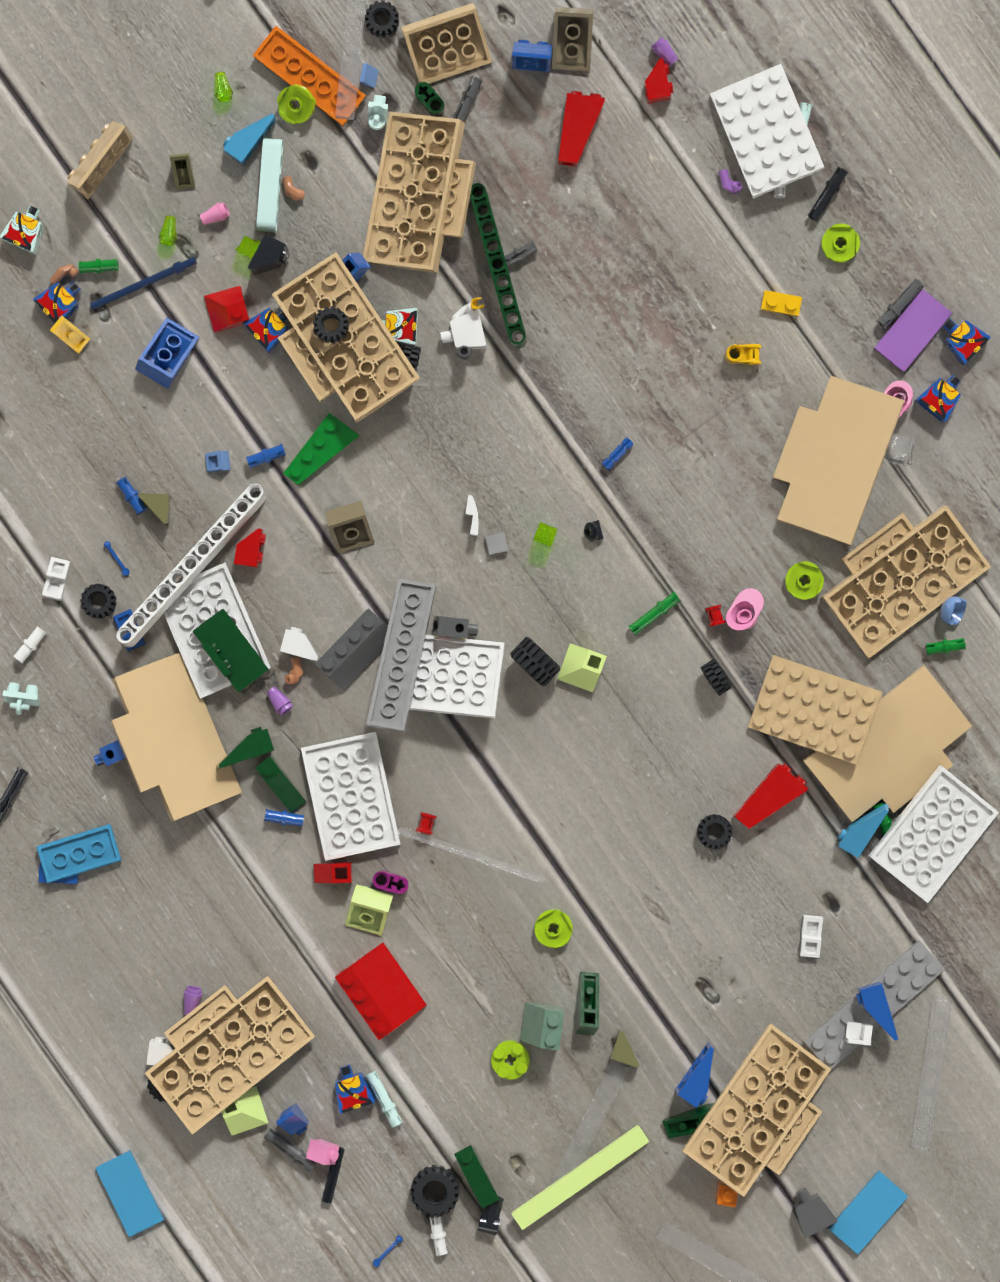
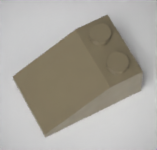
[552,7,594,71]

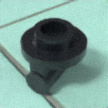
[584,520,604,541]

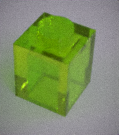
[533,522,558,548]

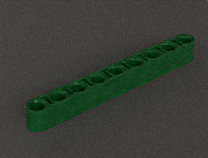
[470,183,527,348]

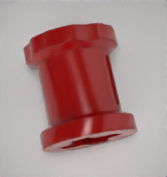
[704,604,726,627]
[416,812,437,835]

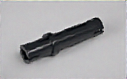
[807,167,848,222]
[0,767,29,823]

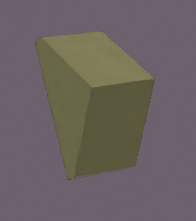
[170,153,195,190]
[139,493,171,525]
[610,1029,640,1067]

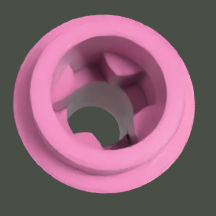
[200,202,230,225]

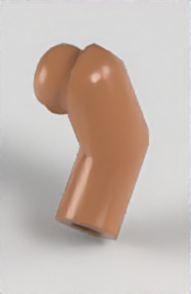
[282,176,305,201]
[50,264,78,284]
[285,657,303,685]

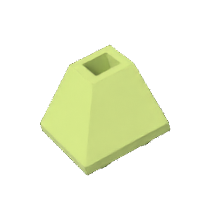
[557,643,607,692]
[221,1086,269,1135]

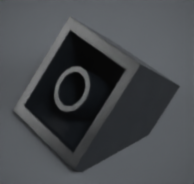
[247,233,290,275]

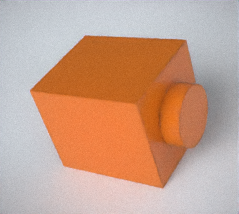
[715,1181,738,1207]

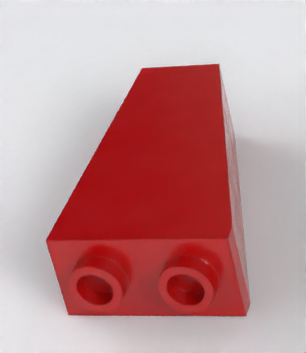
[558,91,605,167]
[733,763,809,829]

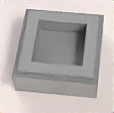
[485,532,508,555]

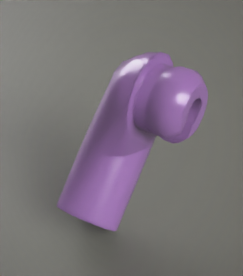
[718,169,742,194]

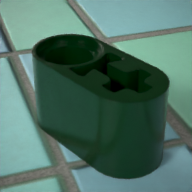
[415,82,445,117]

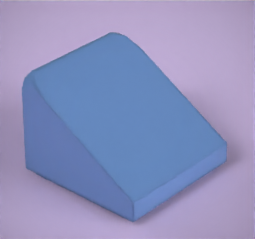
[360,63,378,88]
[205,451,230,473]

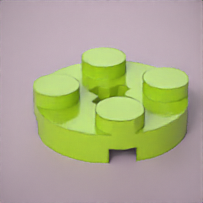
[277,84,316,124]
[821,223,860,263]
[785,561,824,600]
[534,909,573,948]
[491,1040,530,1080]

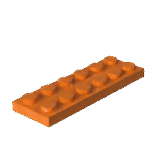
[253,26,366,126]

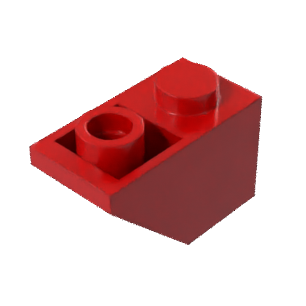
[644,58,674,104]
[234,528,266,568]
[313,862,353,883]

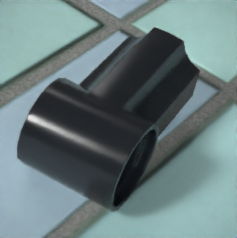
[477,1196,504,1235]

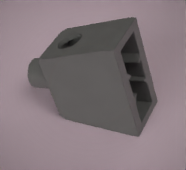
[432,616,478,639]
[794,1187,838,1238]

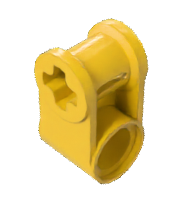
[724,344,762,365]

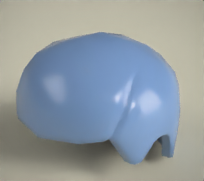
[940,596,967,625]

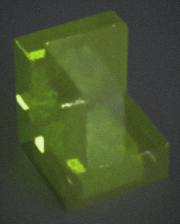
[235,236,261,260]

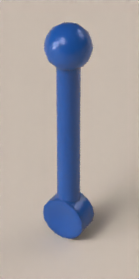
[104,541,130,575]
[373,1235,403,1267]

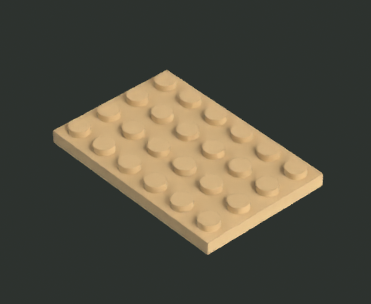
[748,655,883,765]

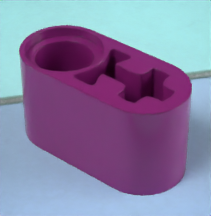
[372,870,409,894]

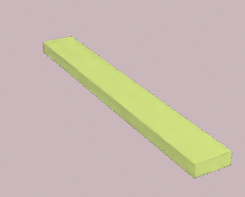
[511,1125,649,1230]

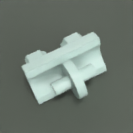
[368,95,388,130]
[2,682,40,715]

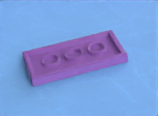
[874,289,952,372]

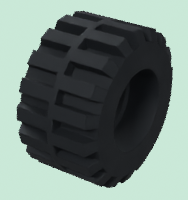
[510,637,561,686]
[411,1165,459,1217]

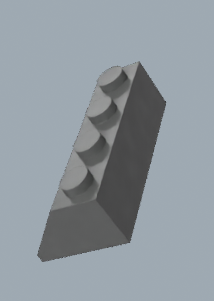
[315,608,388,690]

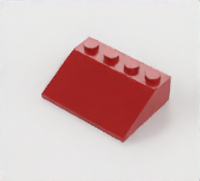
[335,942,427,1040]

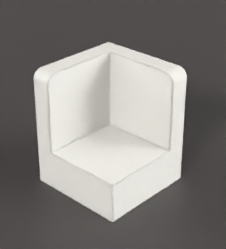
[845,1022,873,1046]

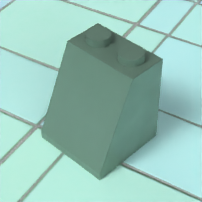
[520,1002,564,1051]

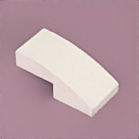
[465,495,479,536]
[42,557,70,601]
[800,915,823,958]

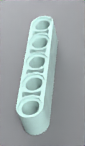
[256,138,283,232]

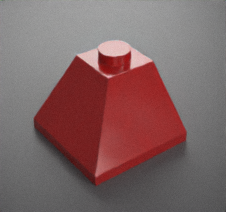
[204,286,250,333]

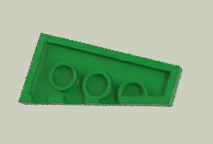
[283,413,360,485]

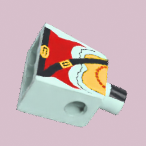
[0,206,44,255]
[382,308,418,346]

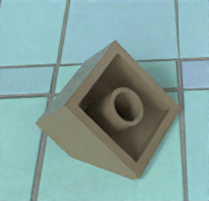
[325,501,375,554]

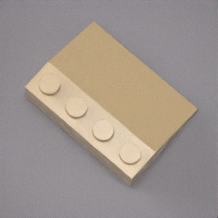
[401,3,492,84]
[67,121,133,199]

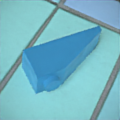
[223,114,277,166]
[837,804,889,858]

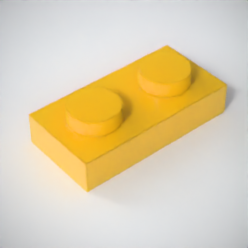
[761,290,802,317]
[50,316,90,354]

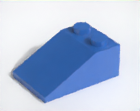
[512,40,552,72]
[135,317,199,389]
[675,1042,714,1108]

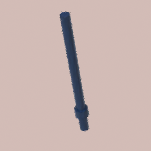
[90,257,197,310]

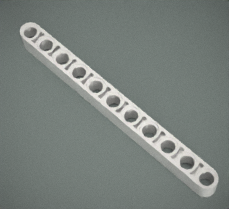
[116,484,266,647]

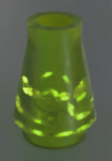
[214,72,233,102]
[158,215,177,246]

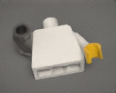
[440,297,486,360]

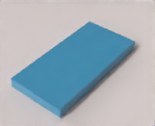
[36,824,122,883]
[95,1150,164,1237]
[828,1170,908,1254]

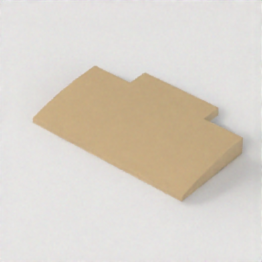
[363,112,476,273]
[272,252,420,423]
[773,376,905,545]
[821,505,991,659]
[110,653,242,822]
[803,665,972,822]
[145,976,315,1135]
[682,1023,831,1197]

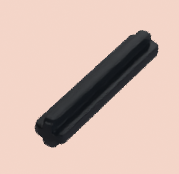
[322,1147,345,1203]

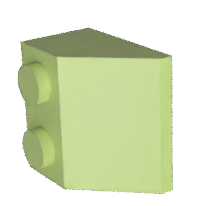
[345,884,393,936]

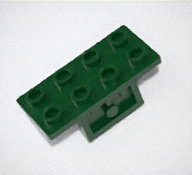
[193,609,269,692]

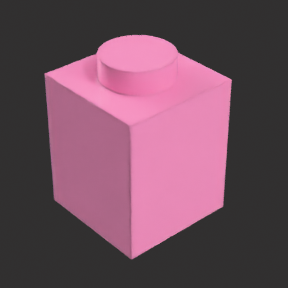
[306,1139,340,1165]

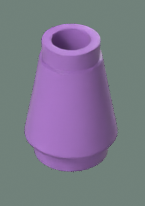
[651,37,678,66]
[266,687,293,716]
[184,986,203,1015]

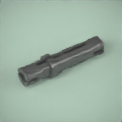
[453,76,483,122]
[482,240,538,279]
[877,279,924,329]
[264,1128,317,1173]

